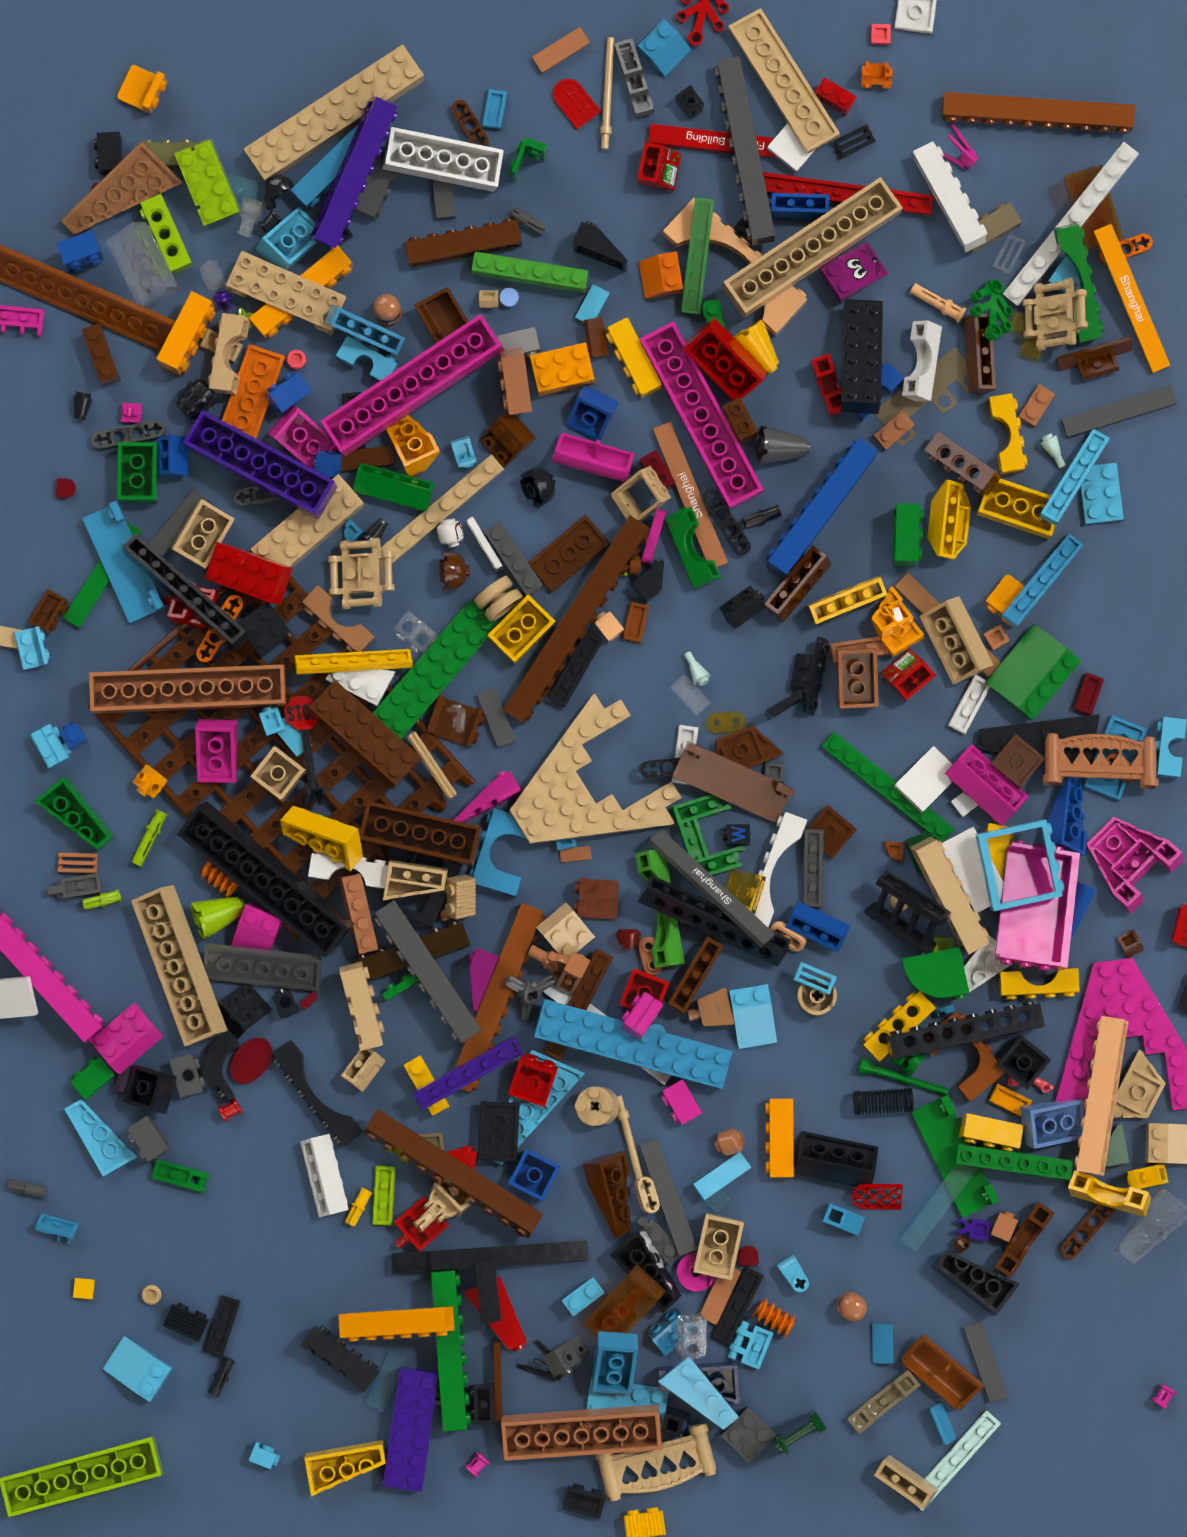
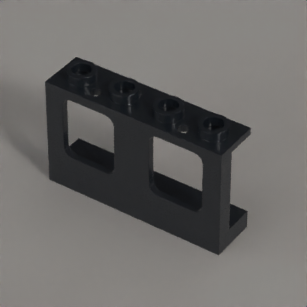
[389,854,461,928]

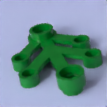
[970,279,1013,341]

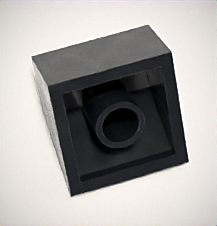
[997,1035,1052,1090]

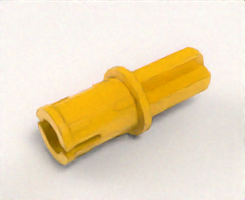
[345,1188,372,1226]

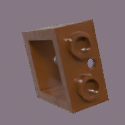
[722,397,758,447]

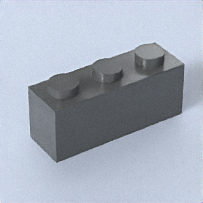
[354,157,399,221]

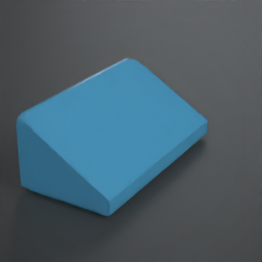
[872,1324,893,1364]
[928,1403,956,1445]

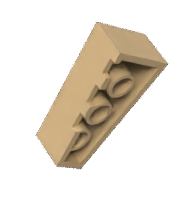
[339,961,385,1051]

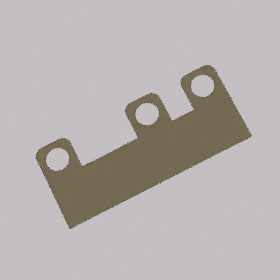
[875,347,968,445]

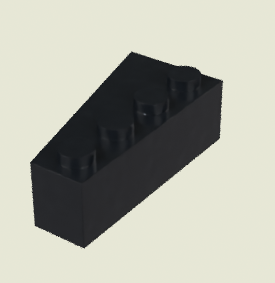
[610,1225,682,1313]
[300,1325,380,1391]

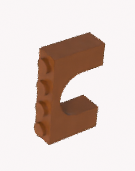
[923,1012,1005,1102]

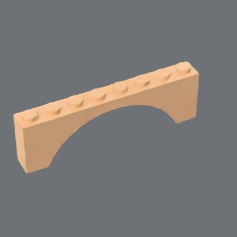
[663,198,807,337]

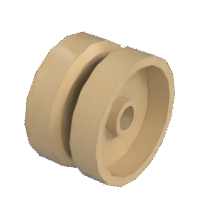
[474,576,523,623]

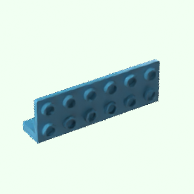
[83,501,165,623]

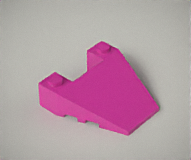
[1086,817,1185,914]

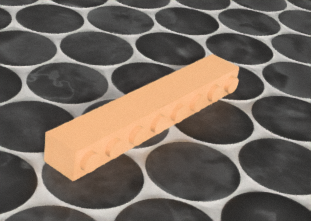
[1075,1016,1129,1176]

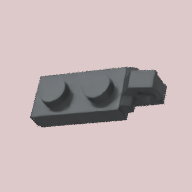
[47,873,102,899]
[636,1216,678,1265]

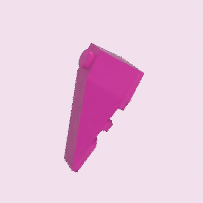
[454,770,522,823]

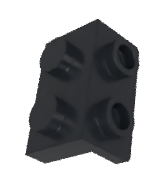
[562,1483,606,1519]

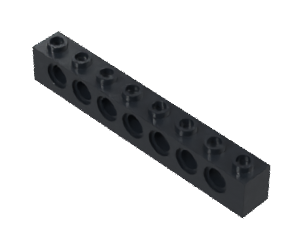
[638,875,791,967]
[886,1001,1045,1061]

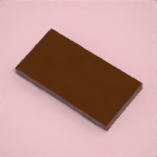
[528,514,611,593]

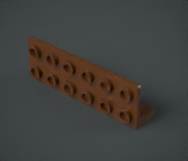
[672,741,796,823]

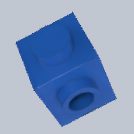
[313,450,342,479]
[59,722,88,751]

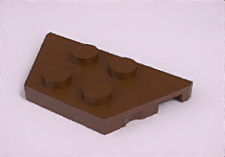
[716,725,784,769]

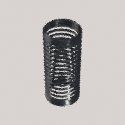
[853,1088,914,1115]

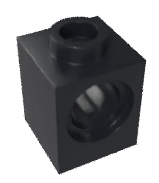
[272,988,300,1019]

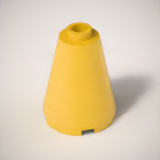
[734,319,779,374]

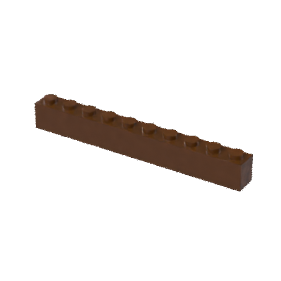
[363,1109,544,1239]

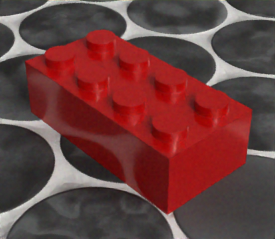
[683,318,767,400]
[205,542,293,604]

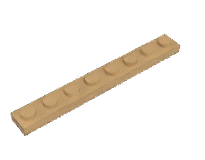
[381,454,504,564]

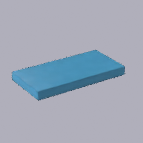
[1083,715,1148,801]

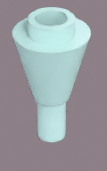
[1040,433,1066,468]
[684,652,711,686]

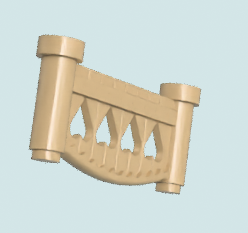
[593,1422,717,1502]

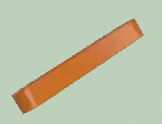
[196,595,244,663]

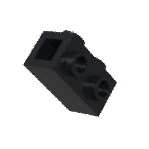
[719,586,766,629]

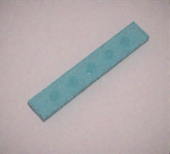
[900,1164,978,1252]

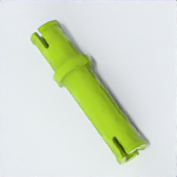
[131,809,167,867]

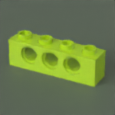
[139,194,193,276]

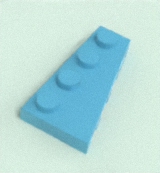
[658,1355,739,1430]

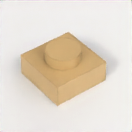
[479,290,499,308]

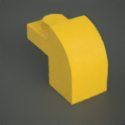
[1127,1164,1169,1189]

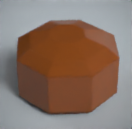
[629,556,641,575]

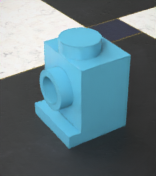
[249,1441,281,1469]

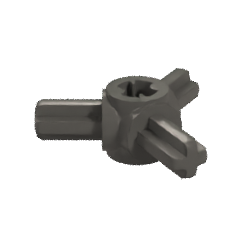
[505,974,556,1020]

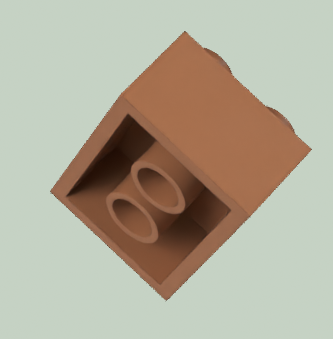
[497,348,532,415]

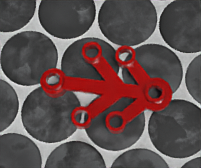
[676,0,729,47]

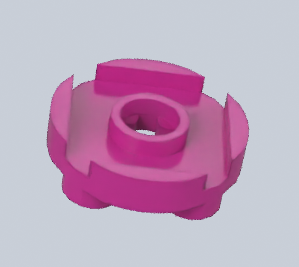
[677,1252,715,1292]

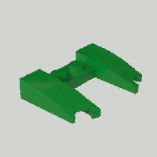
[670,794,745,876]

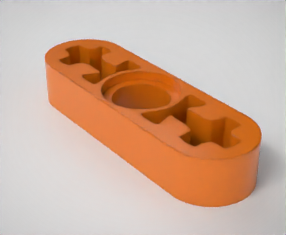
[1099,233,1153,265]

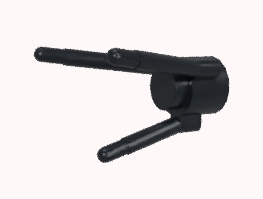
[516,1340,563,1381]

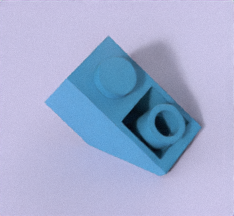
[822,1203,865,1235]

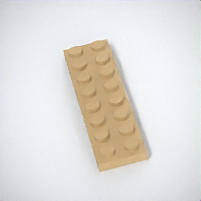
[728,8,840,154]

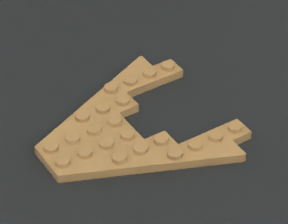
[509,694,681,844]

